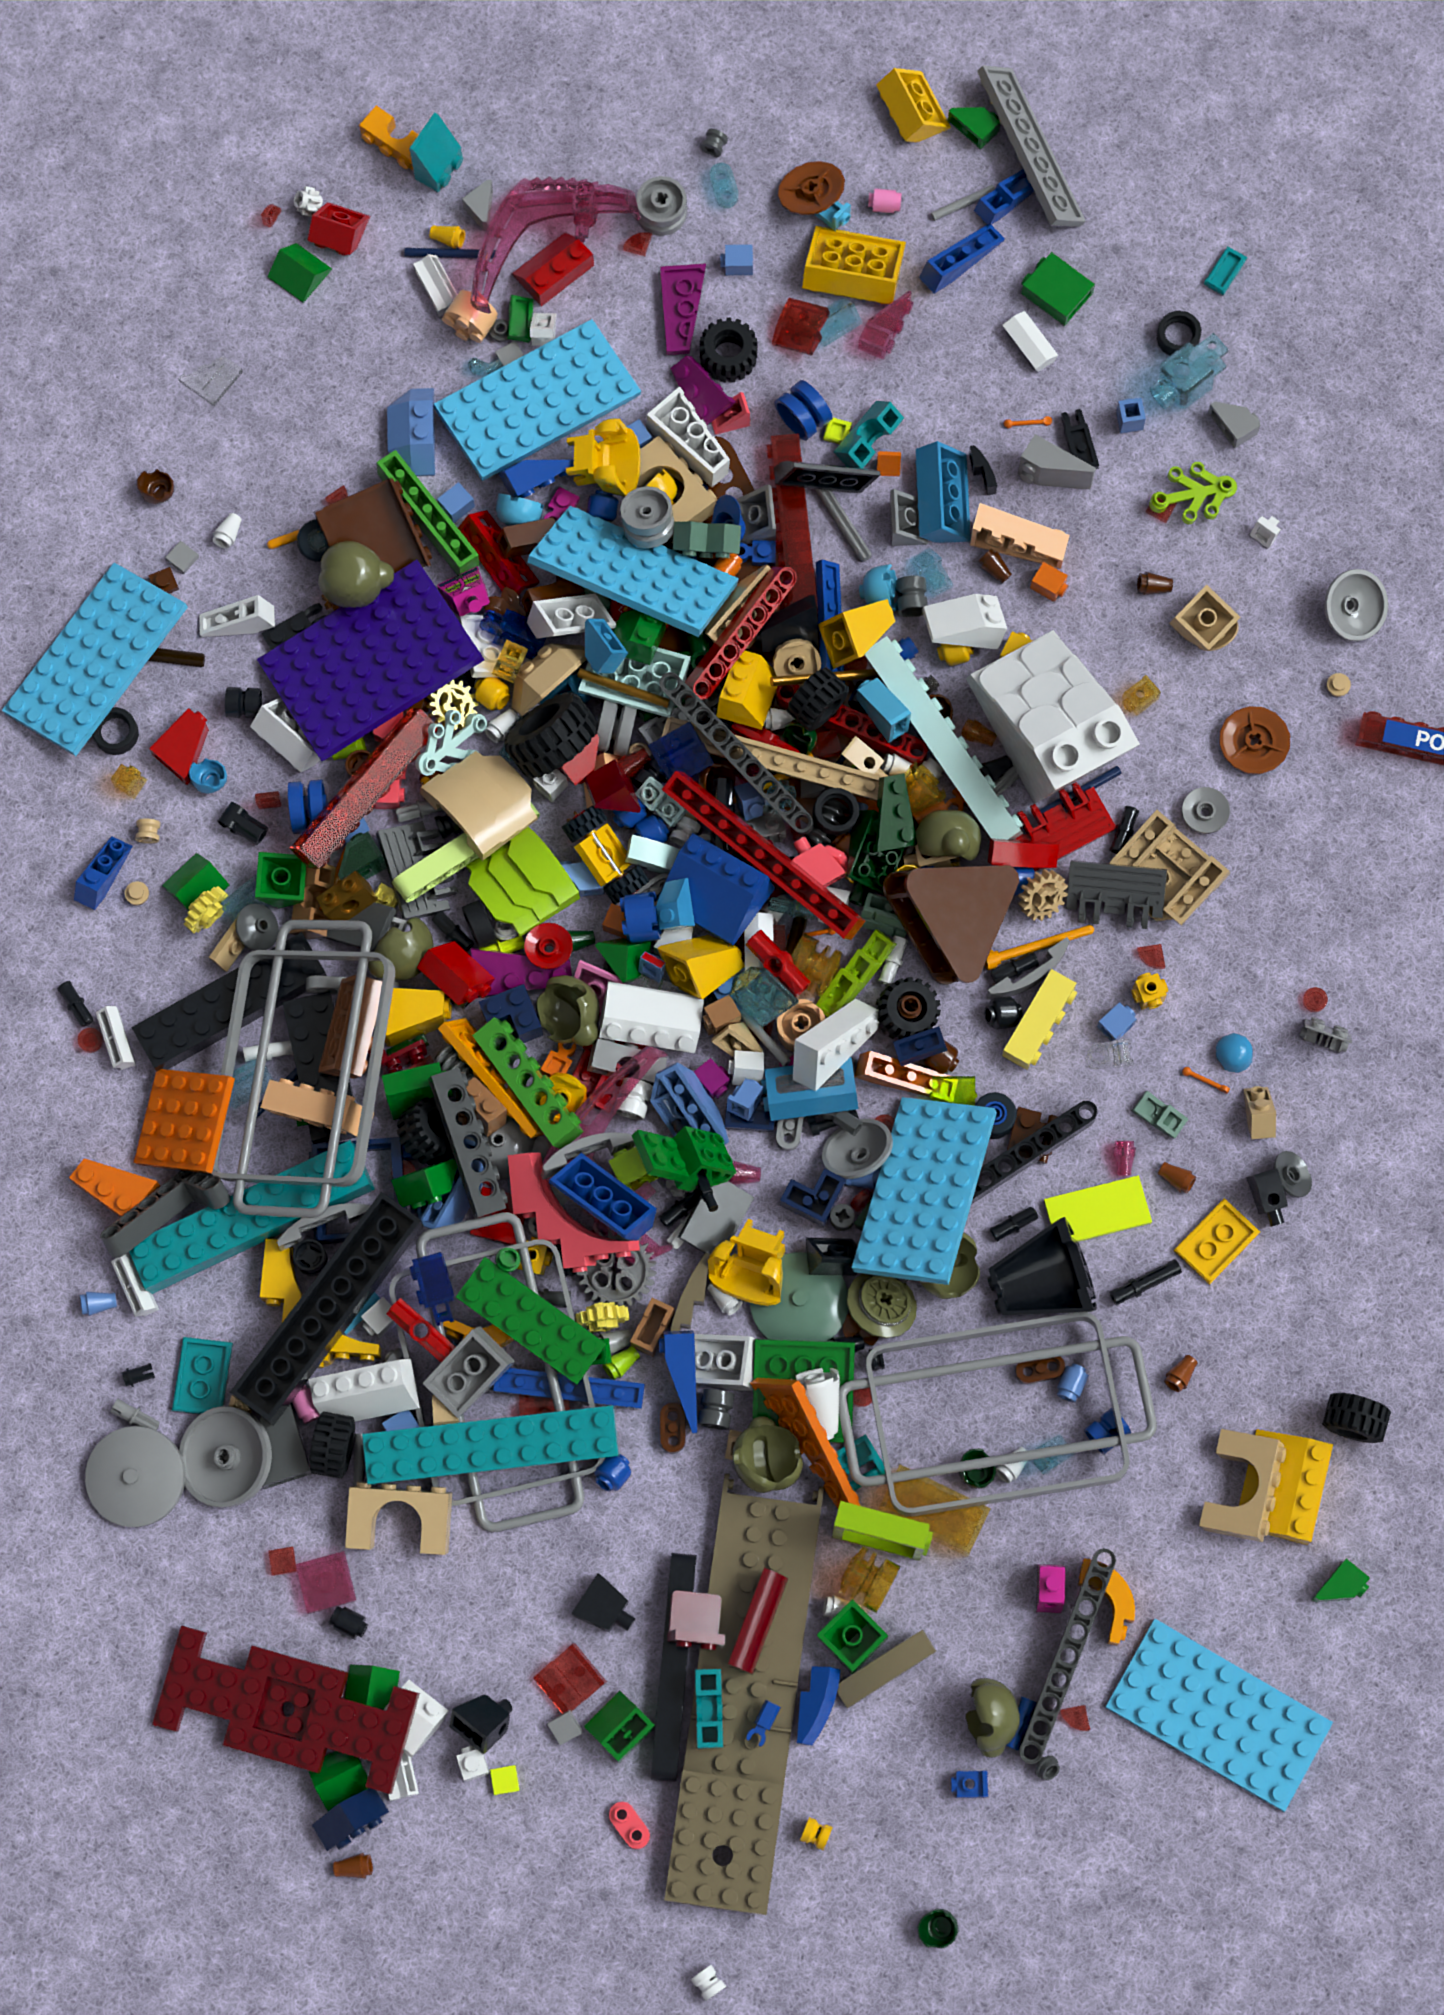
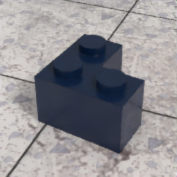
[479,984,543,1043]
[780,1168,846,1228]
[312,1788,389,1851]

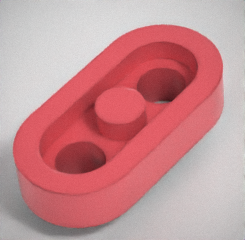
[609,1802,650,1849]

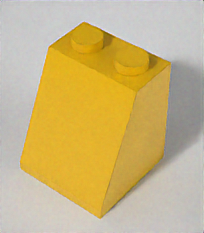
[818,599,895,669]
[657,935,745,1000]
[385,988,452,1047]

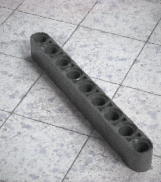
[659,672,814,835]
[1019,1548,1116,1764]

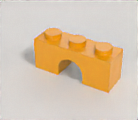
[359,105,419,170]

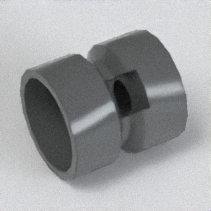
[896,575,928,617]
[698,1389,735,1430]

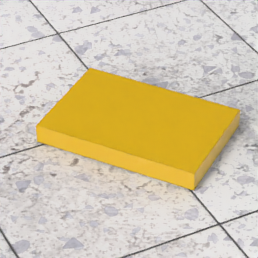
[1174,1198,1260,1285]

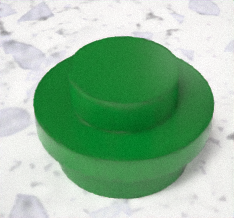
[495,1247,521,1272]

